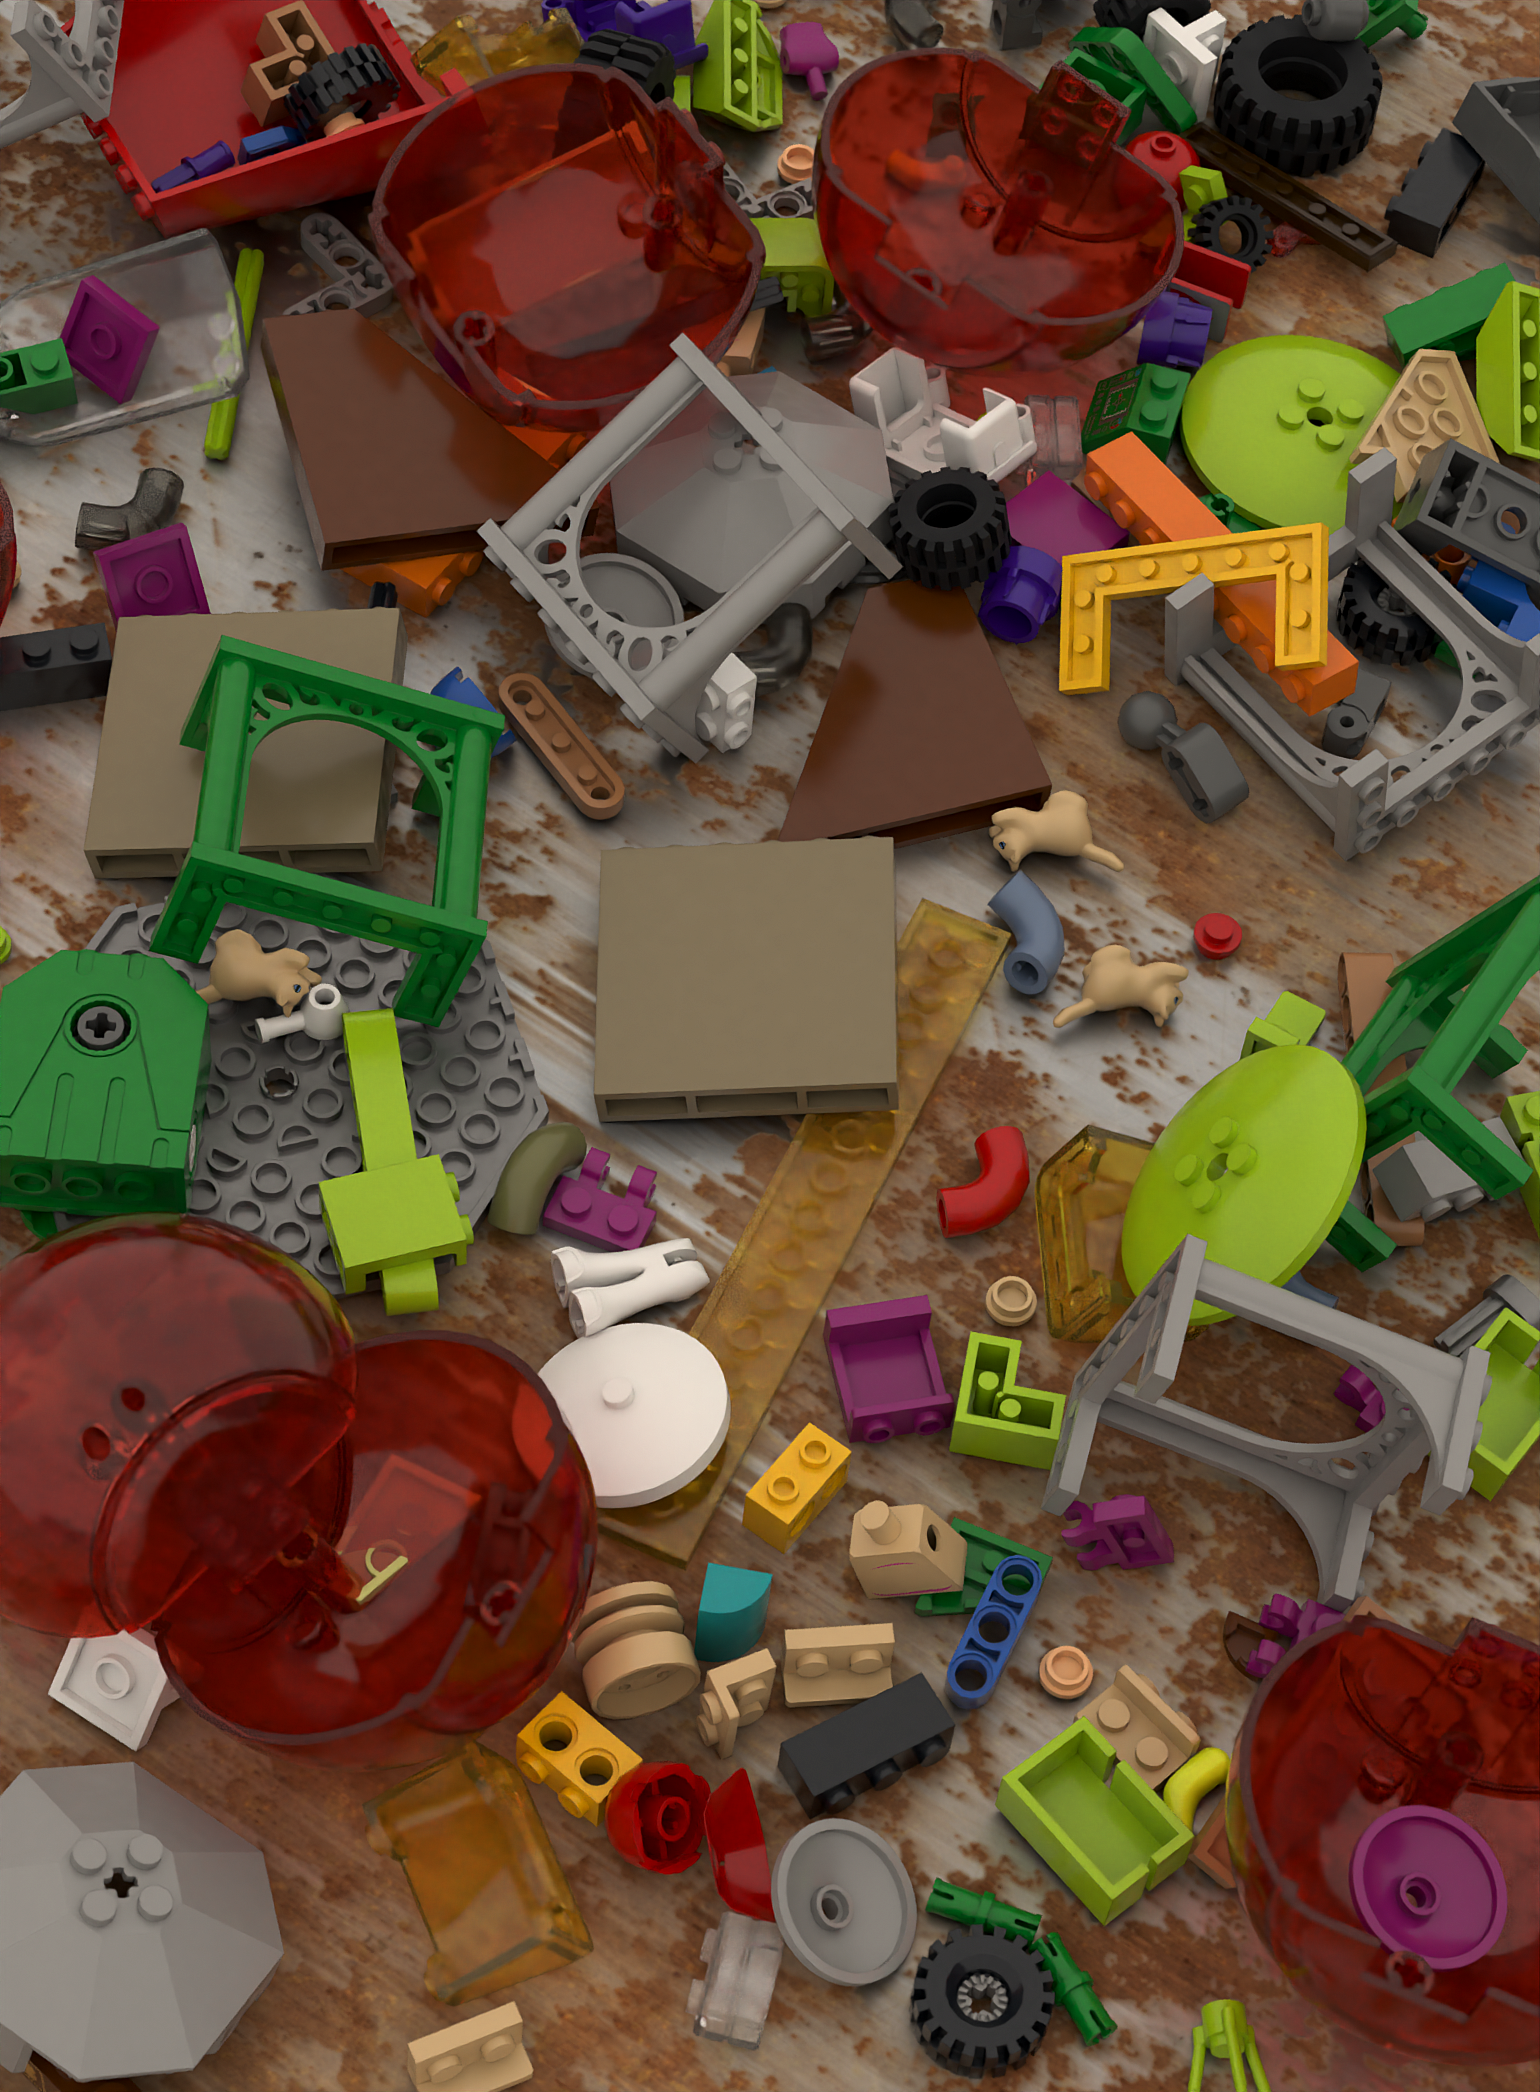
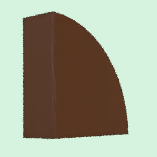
[1223,1611,1278,1683]

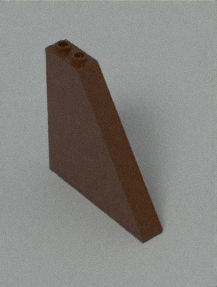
[260,308,599,571]
[777,579,1052,849]

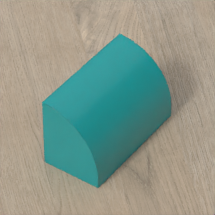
[694,1562,773,1662]

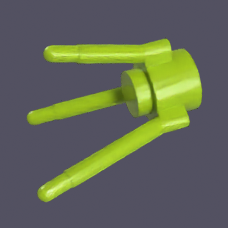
[1188,1999,1271,2092]

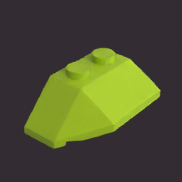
[693,0,783,132]
[1476,281,1540,463]

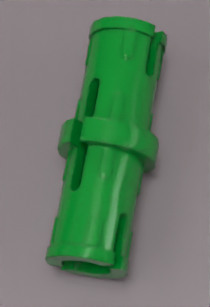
[925,1877,1042,1949]
[1028,1932,1118,2046]

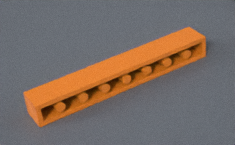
[1084,431,1359,717]

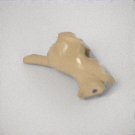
[988,790,1124,872]
[196,929,322,1018]
[1053,945,1189,1028]

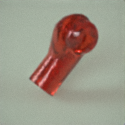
[1266,222,1322,258]

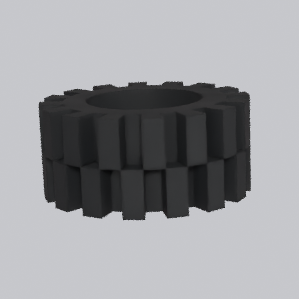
[1187,196,1274,273]

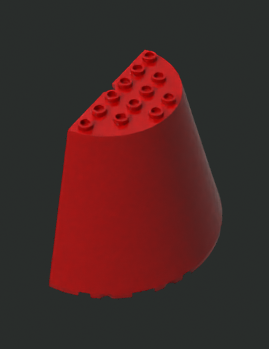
[60,0,492,239]

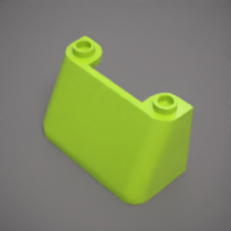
[648,218,834,327]

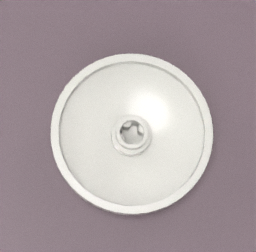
[521,1323,731,1508]

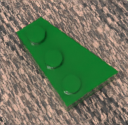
[1382,262,1516,370]

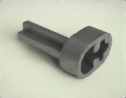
[1433,1274,1540,1357]

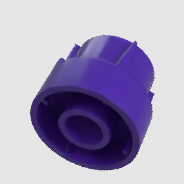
[1136,289,1213,368]
[977,546,1062,645]

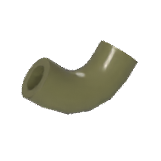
[487,1122,587,1235]

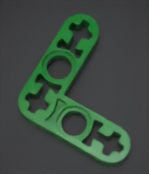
[1068,27,1198,135]

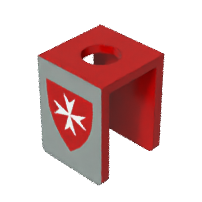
[1157,239,1251,343]

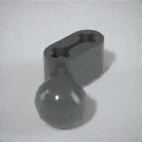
[1117,691,1249,823]

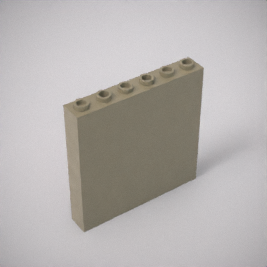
[84,607,408,879]
[594,836,899,1122]

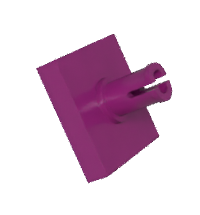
[60,275,160,405]
[93,523,211,633]

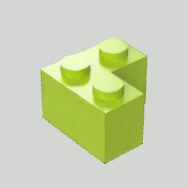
[949,1331,1066,1470]

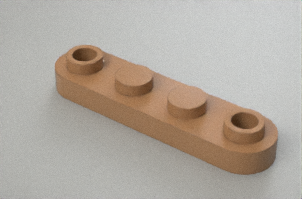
[499,673,625,819]

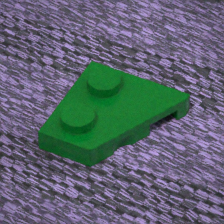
[914,1517,1053,1617]

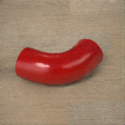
[936,1126,1030,1238]

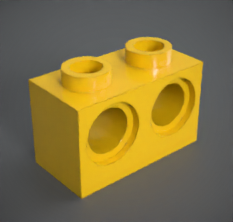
[742,1422,852,1554]
[516,1691,643,1827]

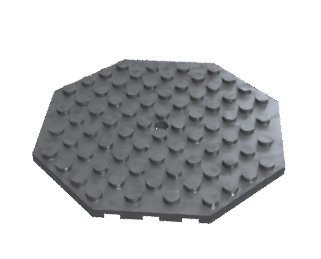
[52,872,549,1319]

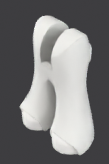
[551,1238,710,1339]

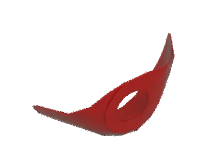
[703,1768,775,1923]

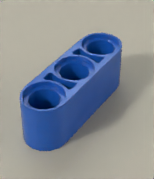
[945,1555,1042,1709]

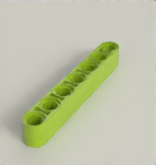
[342,1008,439,1316]

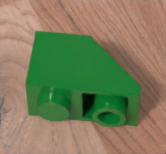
[0,338,78,414]

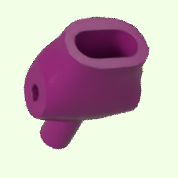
[779,22,839,101]

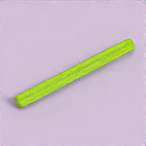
[204,248,264,460]

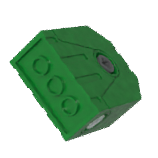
[0,949,212,1223]

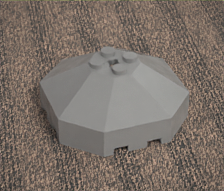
[609,371,894,624]
[0,1762,284,2083]

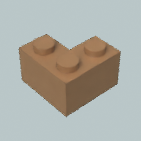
[240,0,335,127]

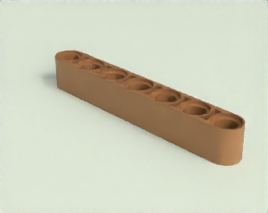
[1338,952,1425,1246]

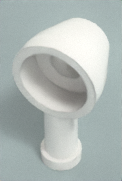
[255,984,349,1044]

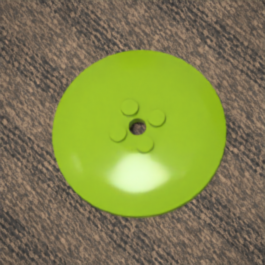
[1179,335,1403,536]
[1121,1045,1367,1326]

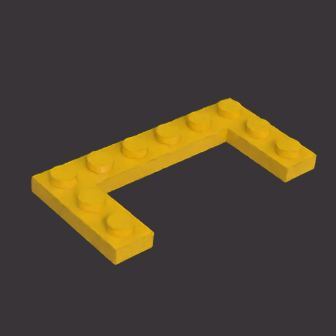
[1059,522,1329,695]

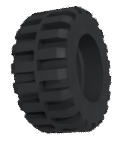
[1213,14,1383,176]

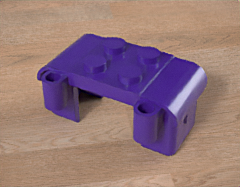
[541,0,708,70]

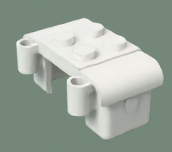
[849,347,1037,483]

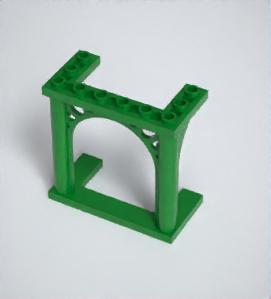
[149,635,505,1028]
[1325,875,1540,1272]

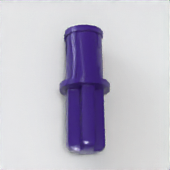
[151,140,235,193]

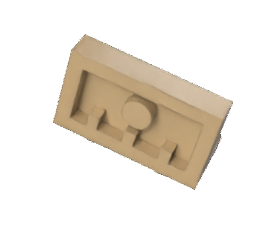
[780,1623,895,1708]
[696,1648,776,1760]
[1073,1664,1201,1793]
[407,2001,533,2092]

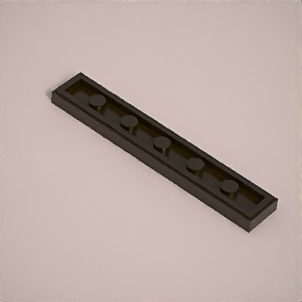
[1179,122,1398,272]

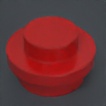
[1193,913,1242,960]

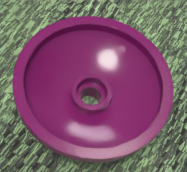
[1348,1805,1507,1972]

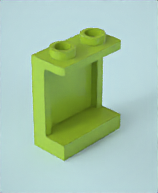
[318,1154,474,1295]

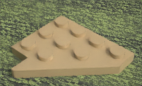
[1349,349,1500,503]

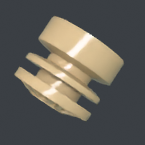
[567,1581,701,1719]

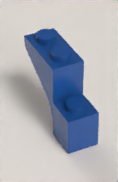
[1456,521,1540,642]

